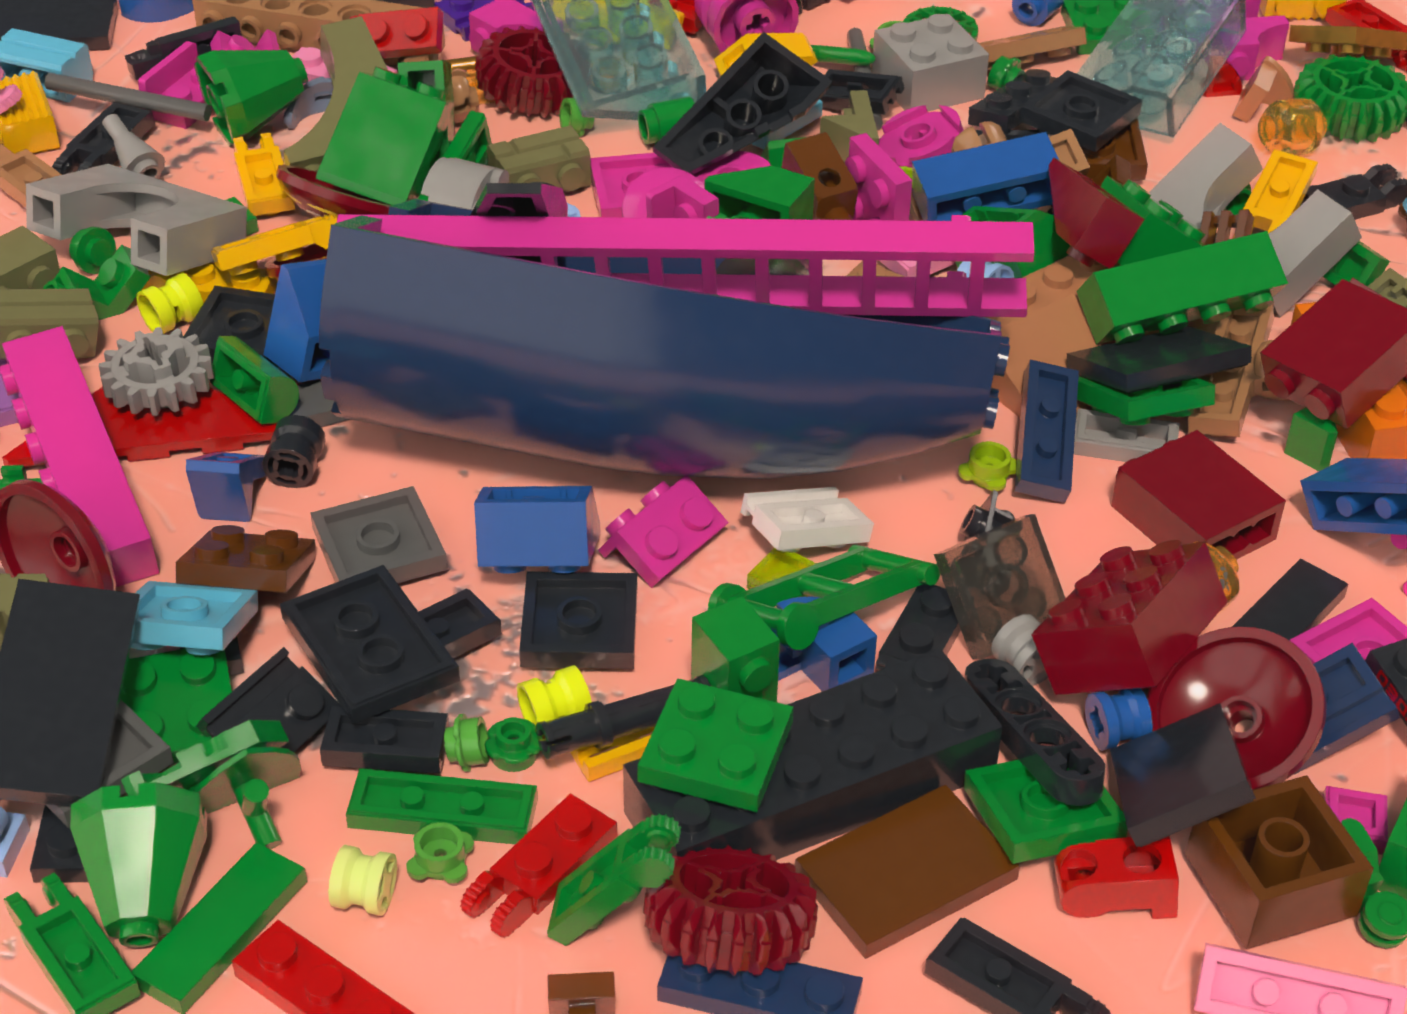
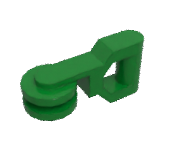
[1341,818,1407,948]

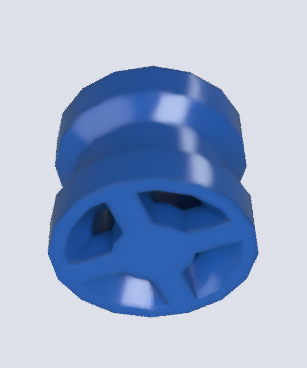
[1085,688,1153,751]

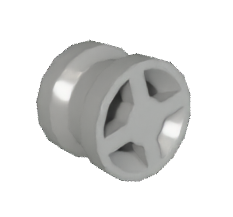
[991,614,1048,686]

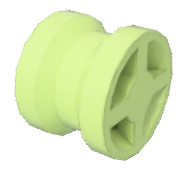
[328,845,397,916]

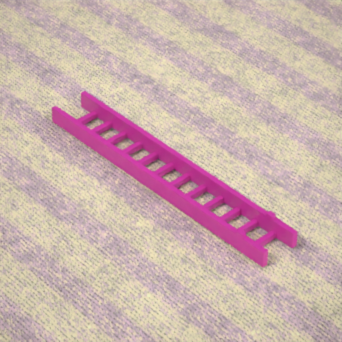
[337,214,1034,317]

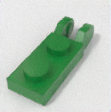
[547,814,681,946]
[4,873,141,1014]

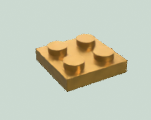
[1288,25,1407,58]

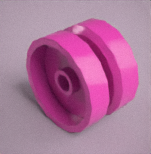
[695,0,799,53]

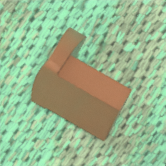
[1232,56,1294,123]

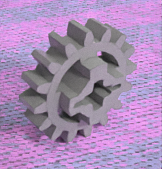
[98,327,214,416]

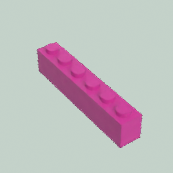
[0,326,159,587]

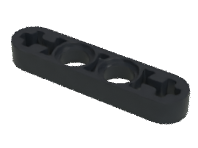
[965,659,1105,806]

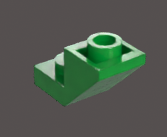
[42,244,151,320]

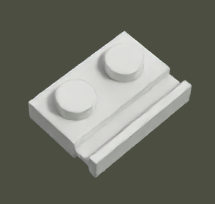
[740,487,874,552]

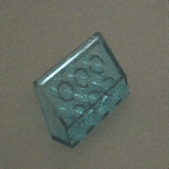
[530,0,706,120]
[1077,0,1246,138]

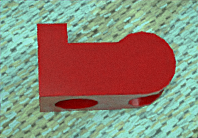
[1054,835,1179,919]

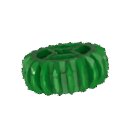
[1293,54,1407,143]

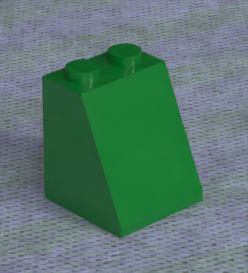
[315,66,454,206]

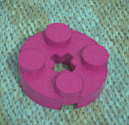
[879,105,964,168]

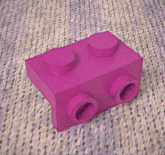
[598,476,729,588]

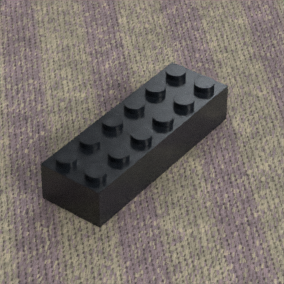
[623,648,1003,860]

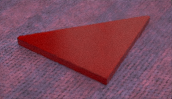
[2,386,277,468]

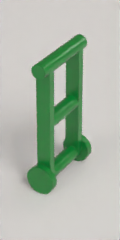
[708,544,940,650]

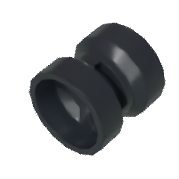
[262,415,326,488]

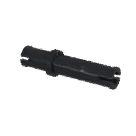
[536,675,711,760]

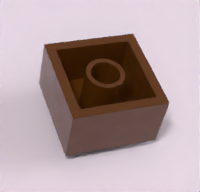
[1185,775,1374,949]

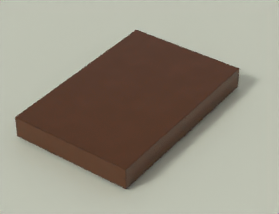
[795,784,1020,959]

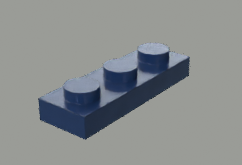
[1014,359,1079,503]
[657,955,863,1014]

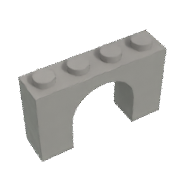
[1149,123,1362,318]
[26,164,247,276]

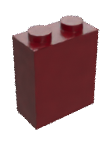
[1260,279,1407,429]
[1111,430,1286,570]

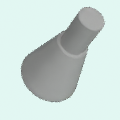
[102,114,165,179]

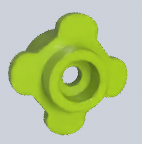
[958,441,1017,491]

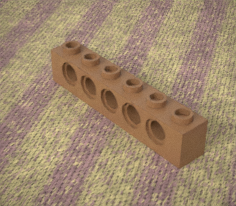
[192,0,445,67]

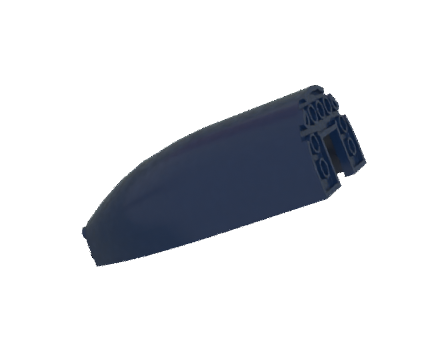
[319,199,1010,479]

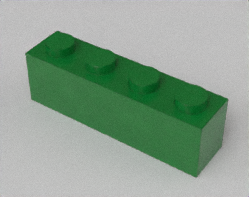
[1076,231,1288,345]

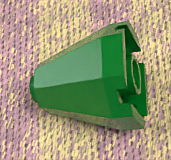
[194,50,308,147]
[70,782,207,948]

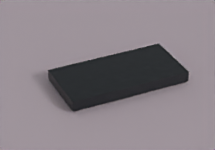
[0,579,140,807]

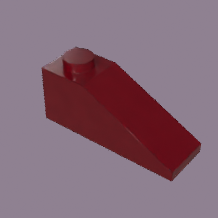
[1049,157,1145,268]

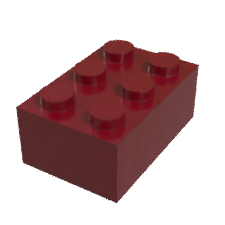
[1031,540,1228,695]

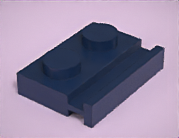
[1294,643,1400,775]

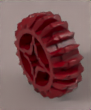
[474,25,590,118]
[643,845,818,976]

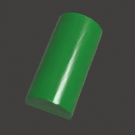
[209,336,299,424]

